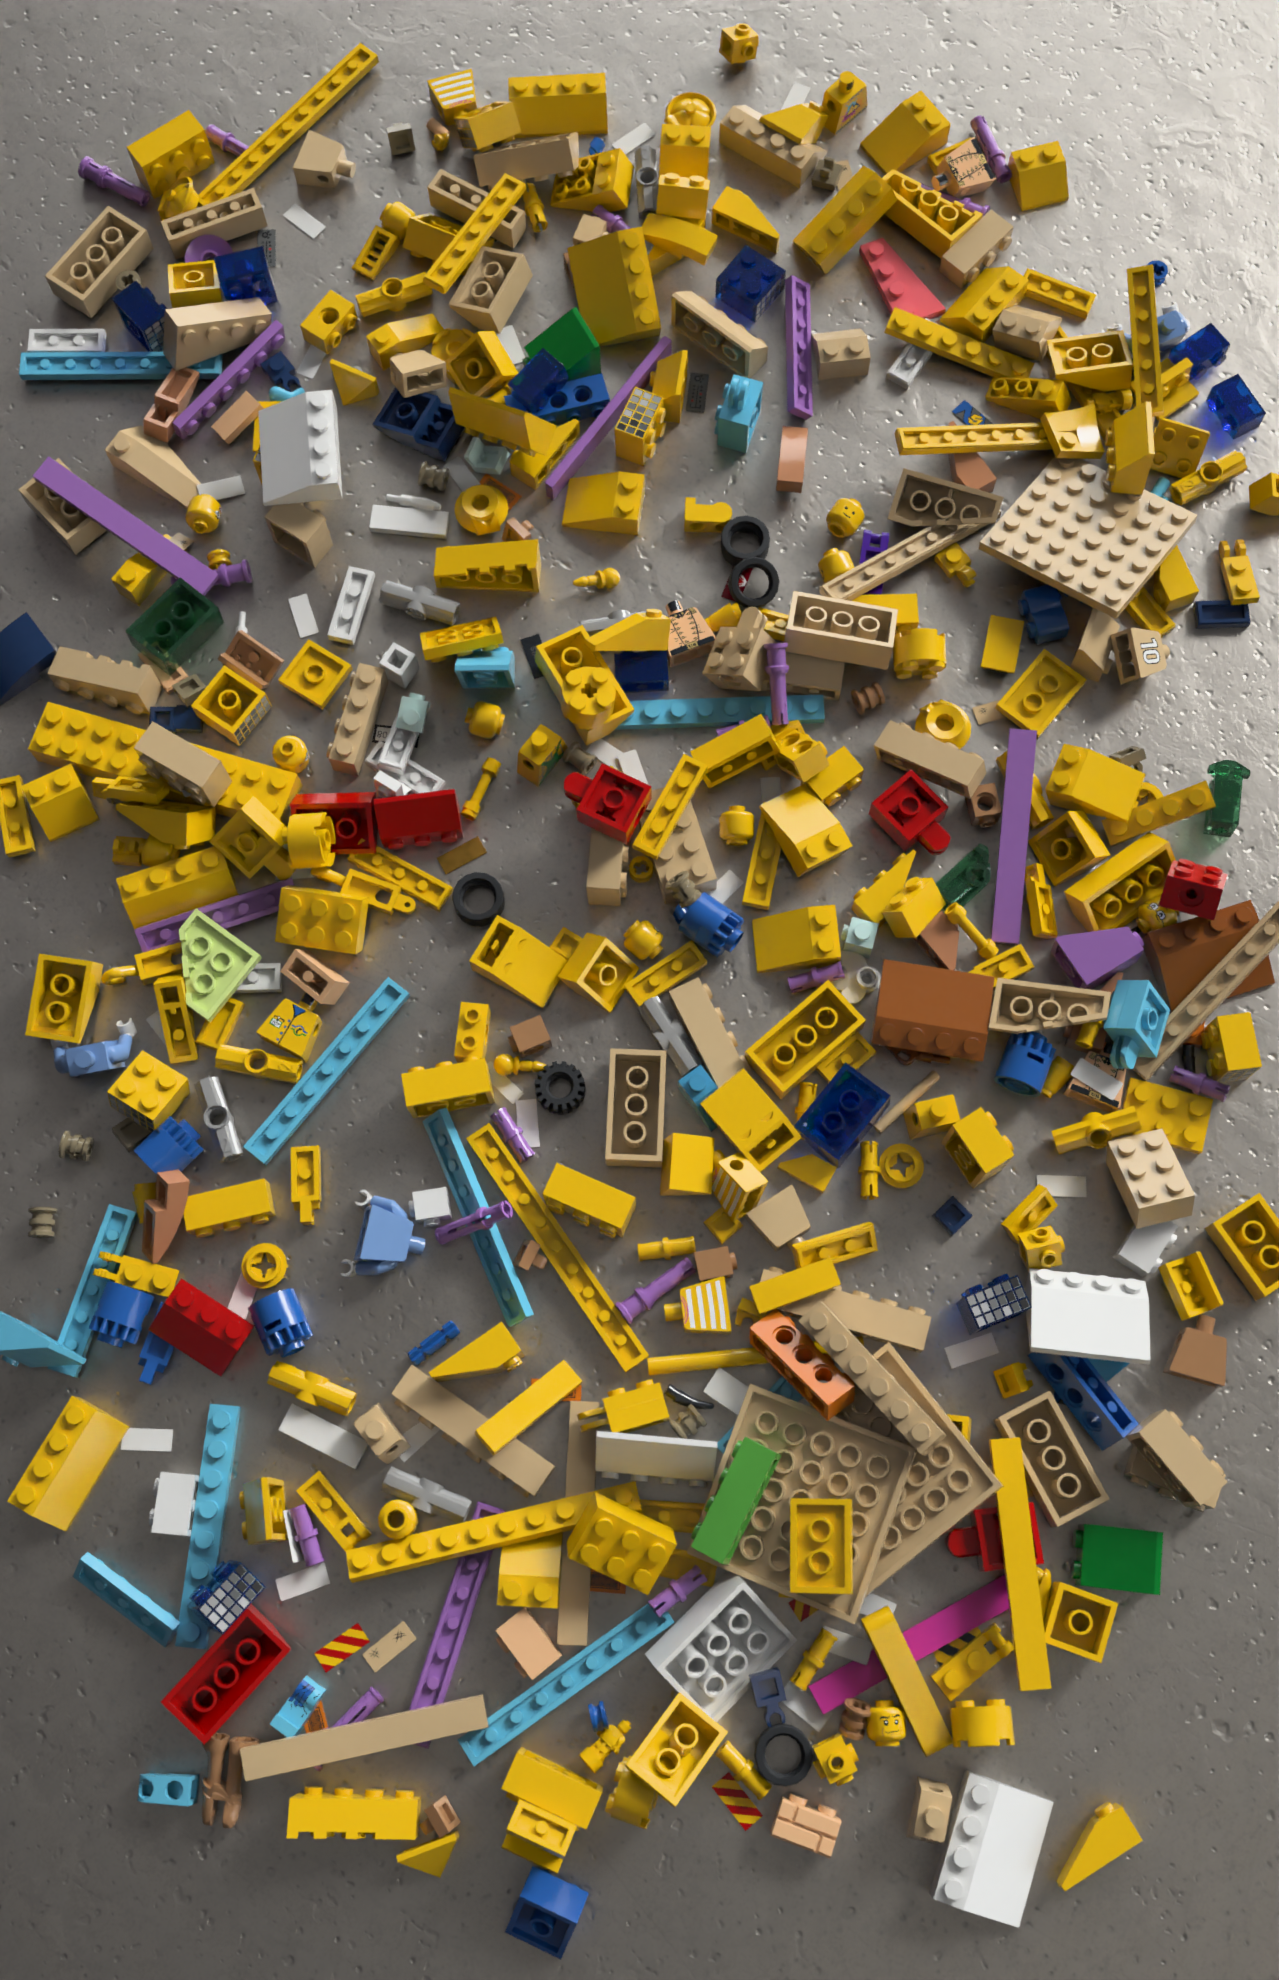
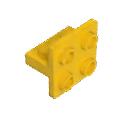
[1130,357,1199,421]
[1150,418,1210,478]

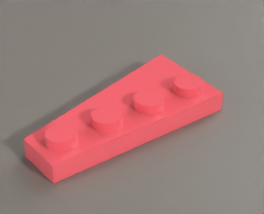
[859,238,946,320]

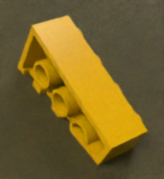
[882,169,983,259]
[434,539,541,592]

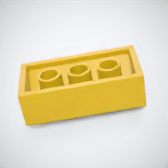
[508,73,608,138]
[792,166,898,275]
[448,387,556,457]
[535,625,635,745]
[1064,832,1176,932]
[116,846,239,930]
[7,1396,130,1531]

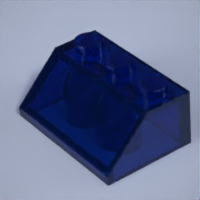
[794,1062,891,1169]

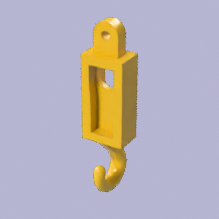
[310,867,416,916]
[101,942,183,985]

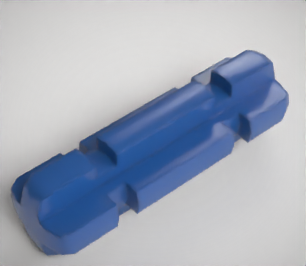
[408,1321,460,1365]

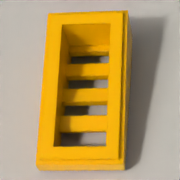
[352,225,400,281]

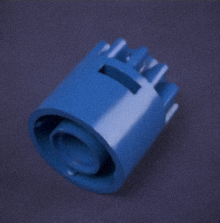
[678,892,744,958]
[994,1031,1056,1097]
[134,1116,204,1174]
[88,1280,154,1348]
[248,1288,313,1358]

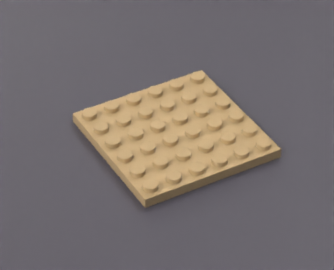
[979,456,1197,619]
[809,1342,1003,1598]
[687,1384,917,1624]

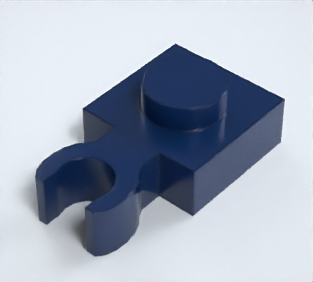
[260,351,301,392]
[749,1667,787,1727]

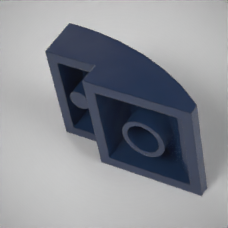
[372,387,465,461]
[0,612,57,706]

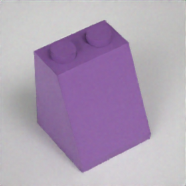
[1051,927,1144,990]

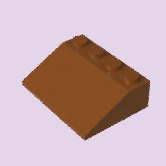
[1142,900,1275,1014]
[870,959,994,1062]

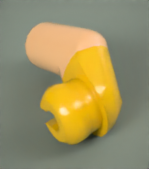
[426,118,450,151]

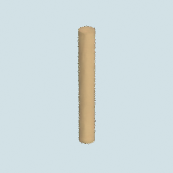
[873,1070,940,1134]

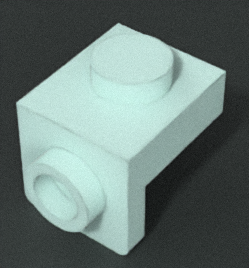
[464,437,510,475]
[396,692,431,733]

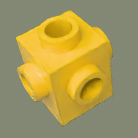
[719,23,759,64]
[1018,1226,1065,1272]
[812,1732,859,1786]

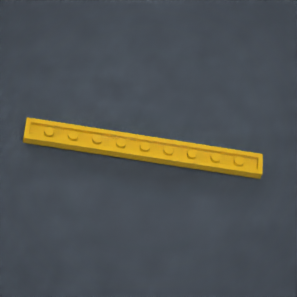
[197,43,379,207]
[466,1123,649,1373]
[346,1481,643,1583]

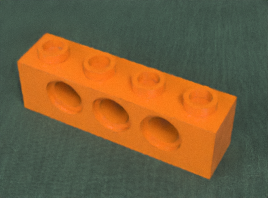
[750,1309,855,1421]

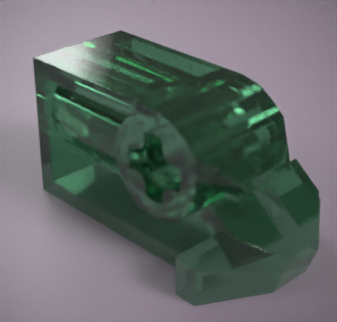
[1203,760,1250,837]
[935,843,991,910]

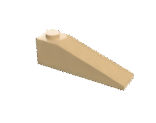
[105,425,201,509]
[887,468,1004,527]
[989,978,1111,1034]

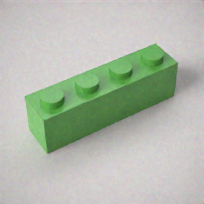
[691,1437,782,1565]

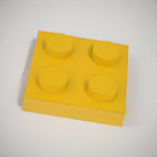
[278,639,353,710]

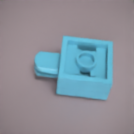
[714,374,763,453]
[1104,980,1170,1069]

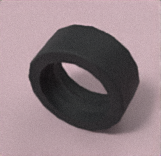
[721,516,770,568]
[728,557,780,608]
[452,872,505,927]
[754,1723,813,1787]

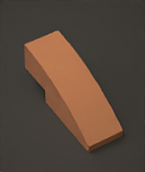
[143,367,199,443]
[776,426,808,493]
[142,1169,190,1264]

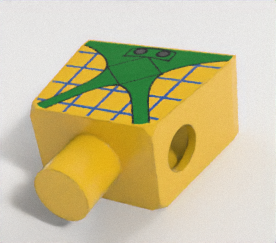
[517,724,568,787]

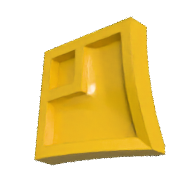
[1040,404,1105,459]

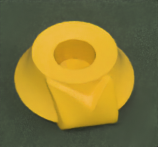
[664,92,716,127]
[157,177,199,221]
[454,485,508,536]
[915,699,971,750]

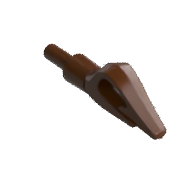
[884,1046,950,1065]

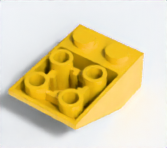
[550,148,634,212]
[469,915,568,1009]
[700,1068,802,1172]

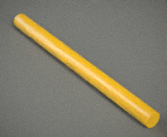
[647,1336,864,1376]

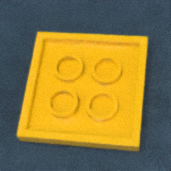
[420,616,504,662]

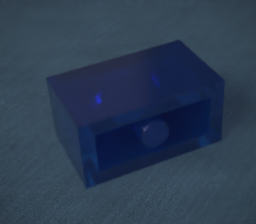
[1168,323,1230,381]
[507,348,569,414]
[1206,374,1266,440]
[614,650,669,693]

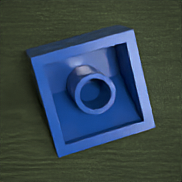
[505,1866,589,1960]

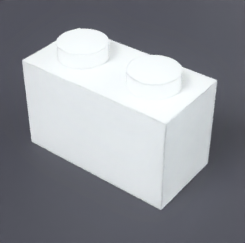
[1113,1221,1178,1277]
[149,1472,199,1536]

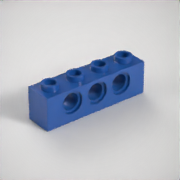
[504,373,610,426]
[1027,1352,1139,1451]

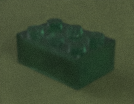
[125,577,224,676]

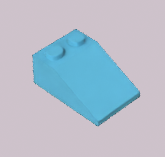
[455,647,515,688]
[0,1311,87,1367]

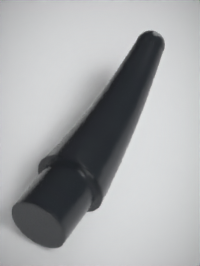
[1182,1045,1196,1073]
[664,1384,714,1409]

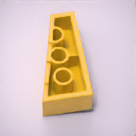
[286,1786,421,1840]

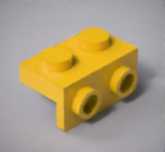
[1158,1251,1224,1321]

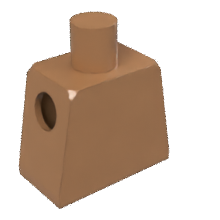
[1163,1315,1227,1388]

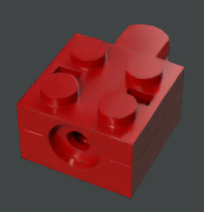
[564,763,652,845]
[869,769,950,856]
[1159,859,1228,921]
[946,1502,1044,1572]

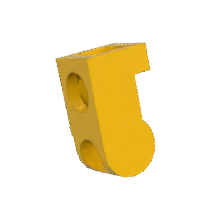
[684,497,732,533]

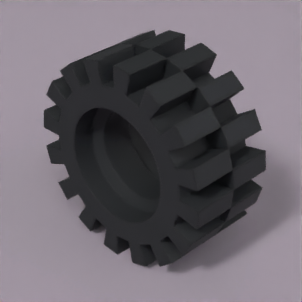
[535,1061,586,1115]

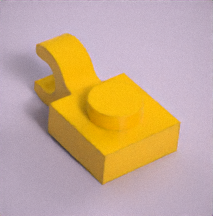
[934,542,977,588]

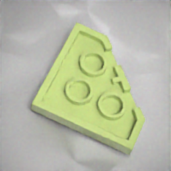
[179,908,262,1022]

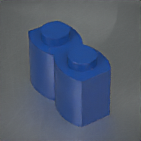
[1018,584,1070,645]

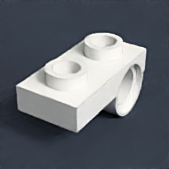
[373,771,413,799]

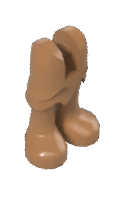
[202,1733,260,1828]

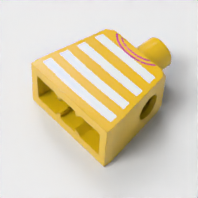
[427,69,477,126]
[712,1150,768,1222]
[664,1276,731,1335]

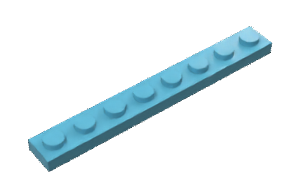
[19,352,223,380]
[615,694,825,730]
[243,977,410,1165]
[422,1108,534,1327]
[175,1404,241,1649]
[458,1603,675,1766]

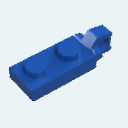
[138,1302,175,1385]

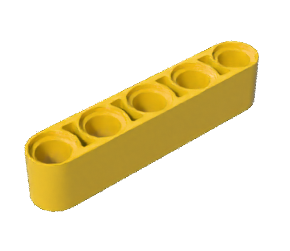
[860,1605,953,1757]

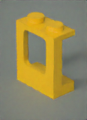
[501,1799,577,1874]

